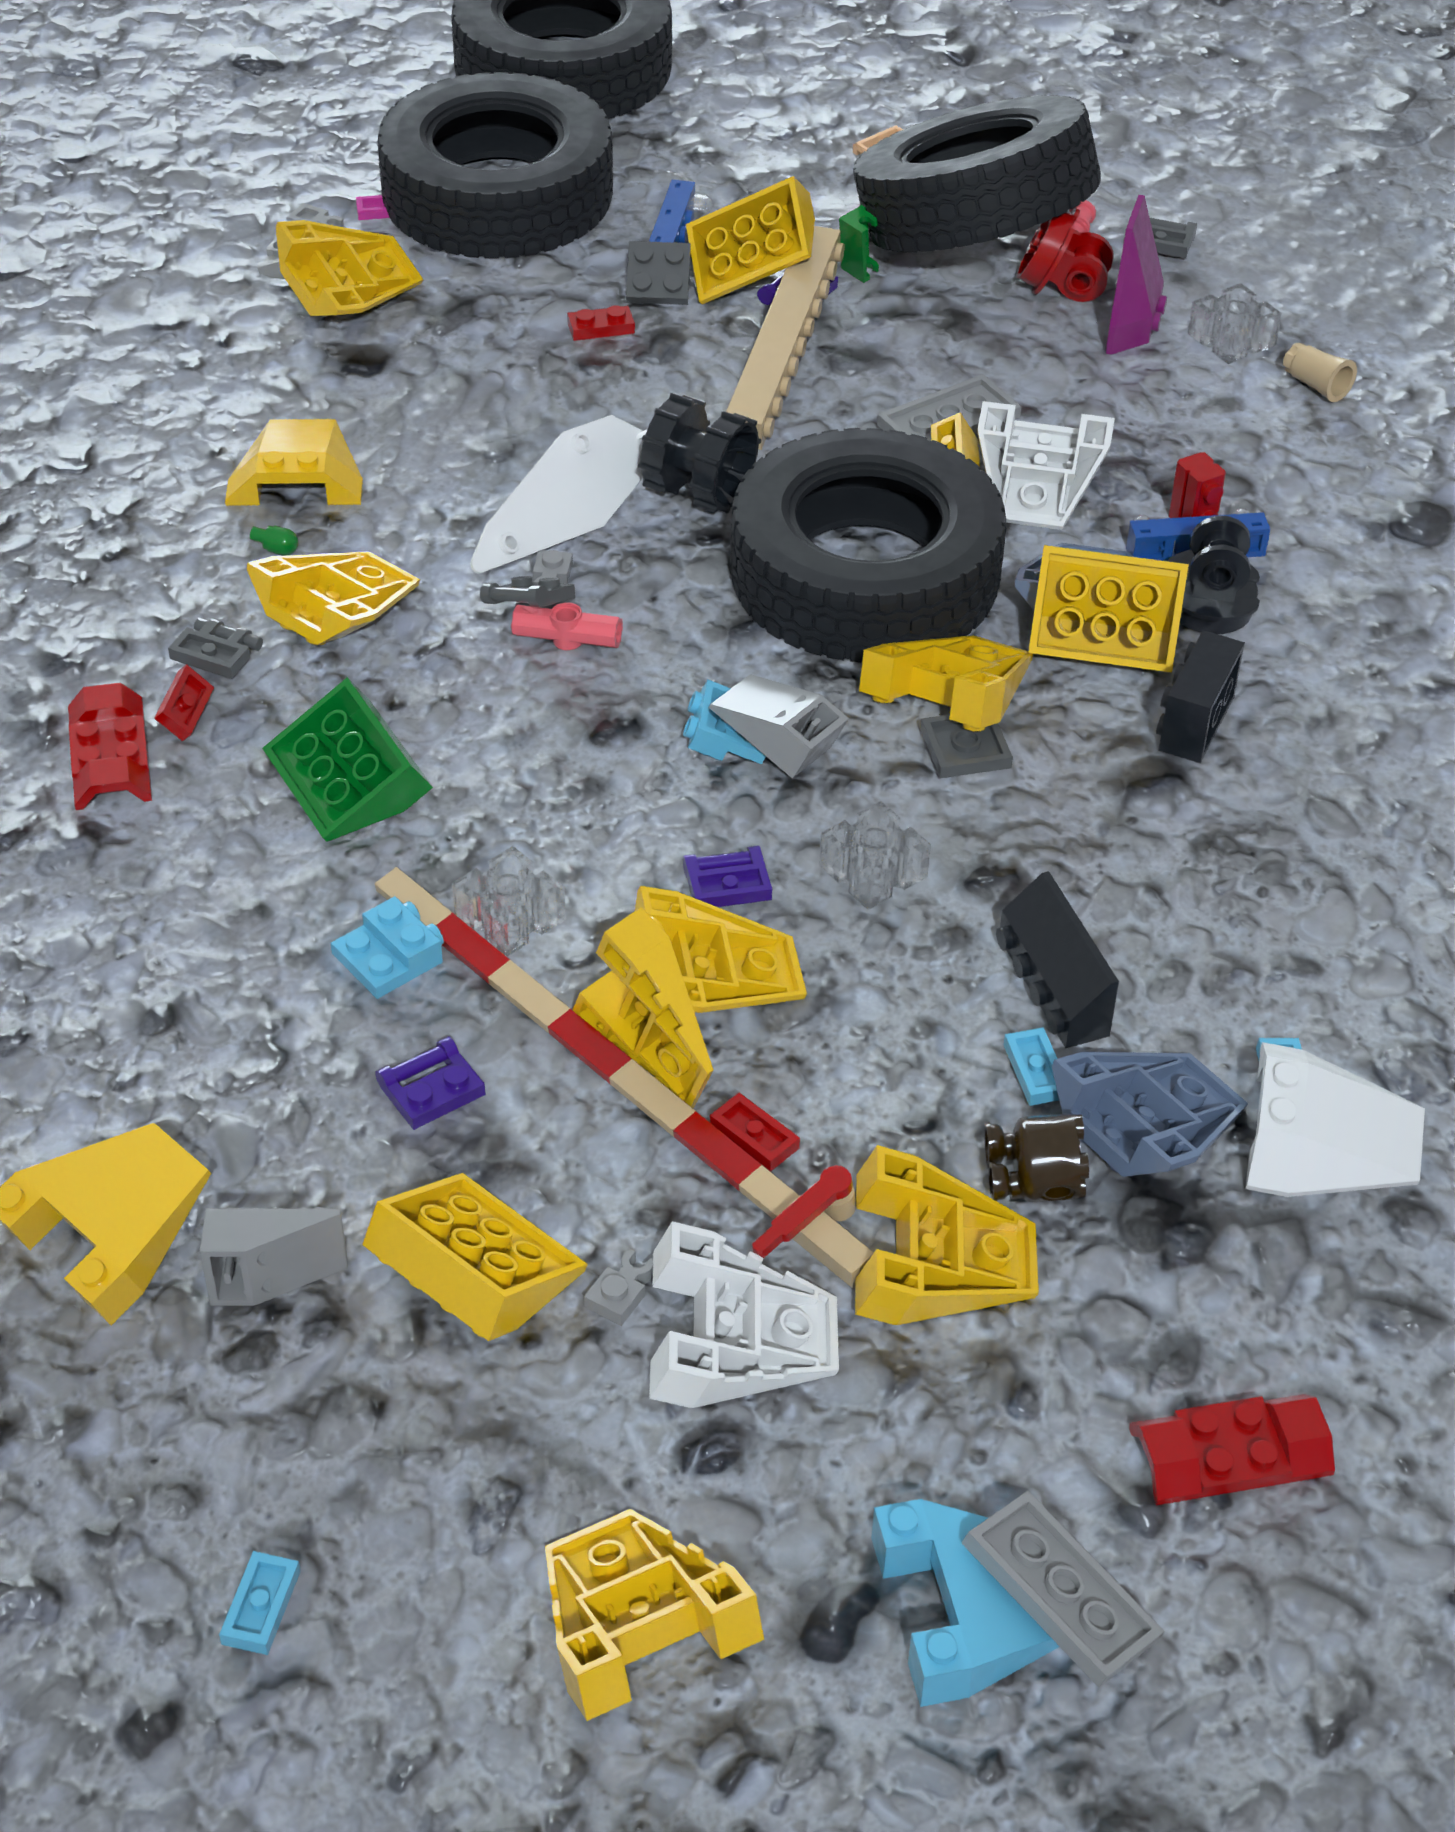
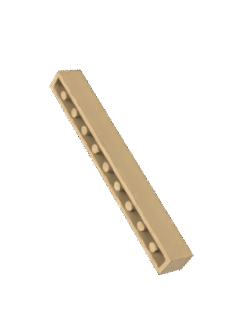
[726,226,845,450]

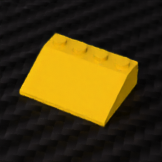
[686,176,815,305]
[1028,545,1189,673]
[362,1173,588,1341]

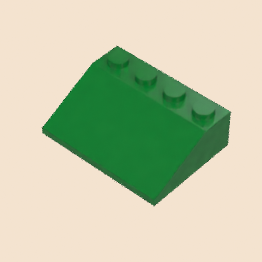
[262,677,433,842]

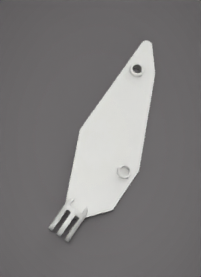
[470,415,647,574]

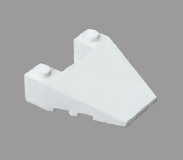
[649,1221,839,1408]

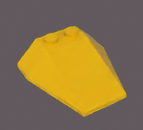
[276,220,424,316]
[225,419,363,506]
[247,552,420,645]
[635,886,807,1013]

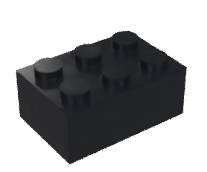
[1156,630,1245,764]

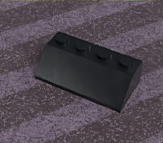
[996,871,1119,1048]

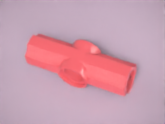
[511,602,623,650]

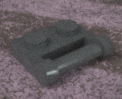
[1150,218,1197,258]
[480,576,575,607]

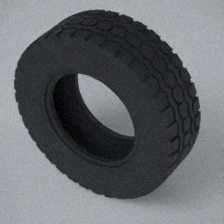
[451,0,672,119]
[377,72,613,258]
[853,95,1101,252]
[730,428,1006,662]

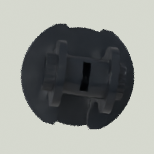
[1168,516,1260,634]

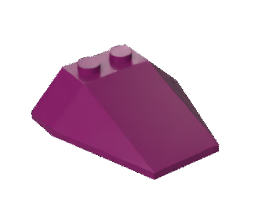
[1106,195,1167,355]

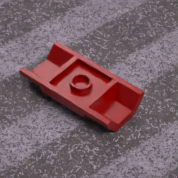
[68,682,152,810]
[1129,1394,1335,1506]

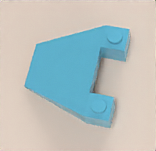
[871,1499,1059,1707]

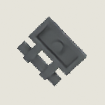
[168,618,263,679]

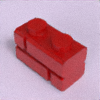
[1169,452,1226,518]

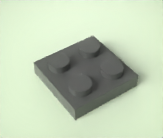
[626,241,691,305]
[920,714,1013,778]

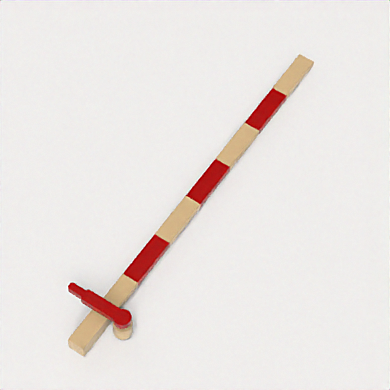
[374,867,874,1289]

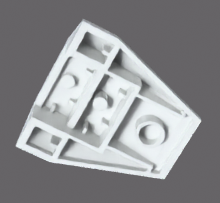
[977,401,1115,530]
[1245,1042,1425,1197]

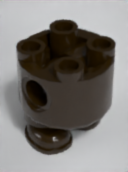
[984,1113,1089,1202]

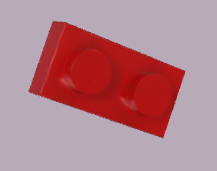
[567,305,635,341]
[154,664,214,741]
[710,1093,800,1172]

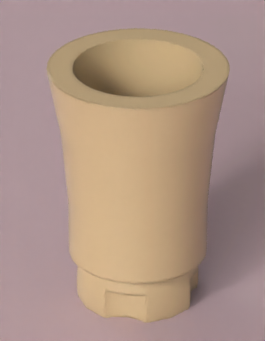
[1283,343,1357,402]

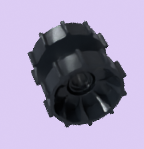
[637,393,761,514]

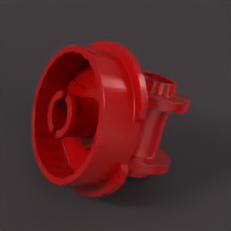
[1017,208,1114,302]

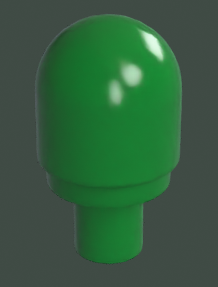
[250,525,298,556]

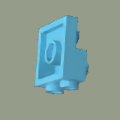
[683,679,766,764]
[331,896,444,999]

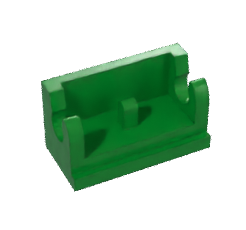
[839,205,879,283]

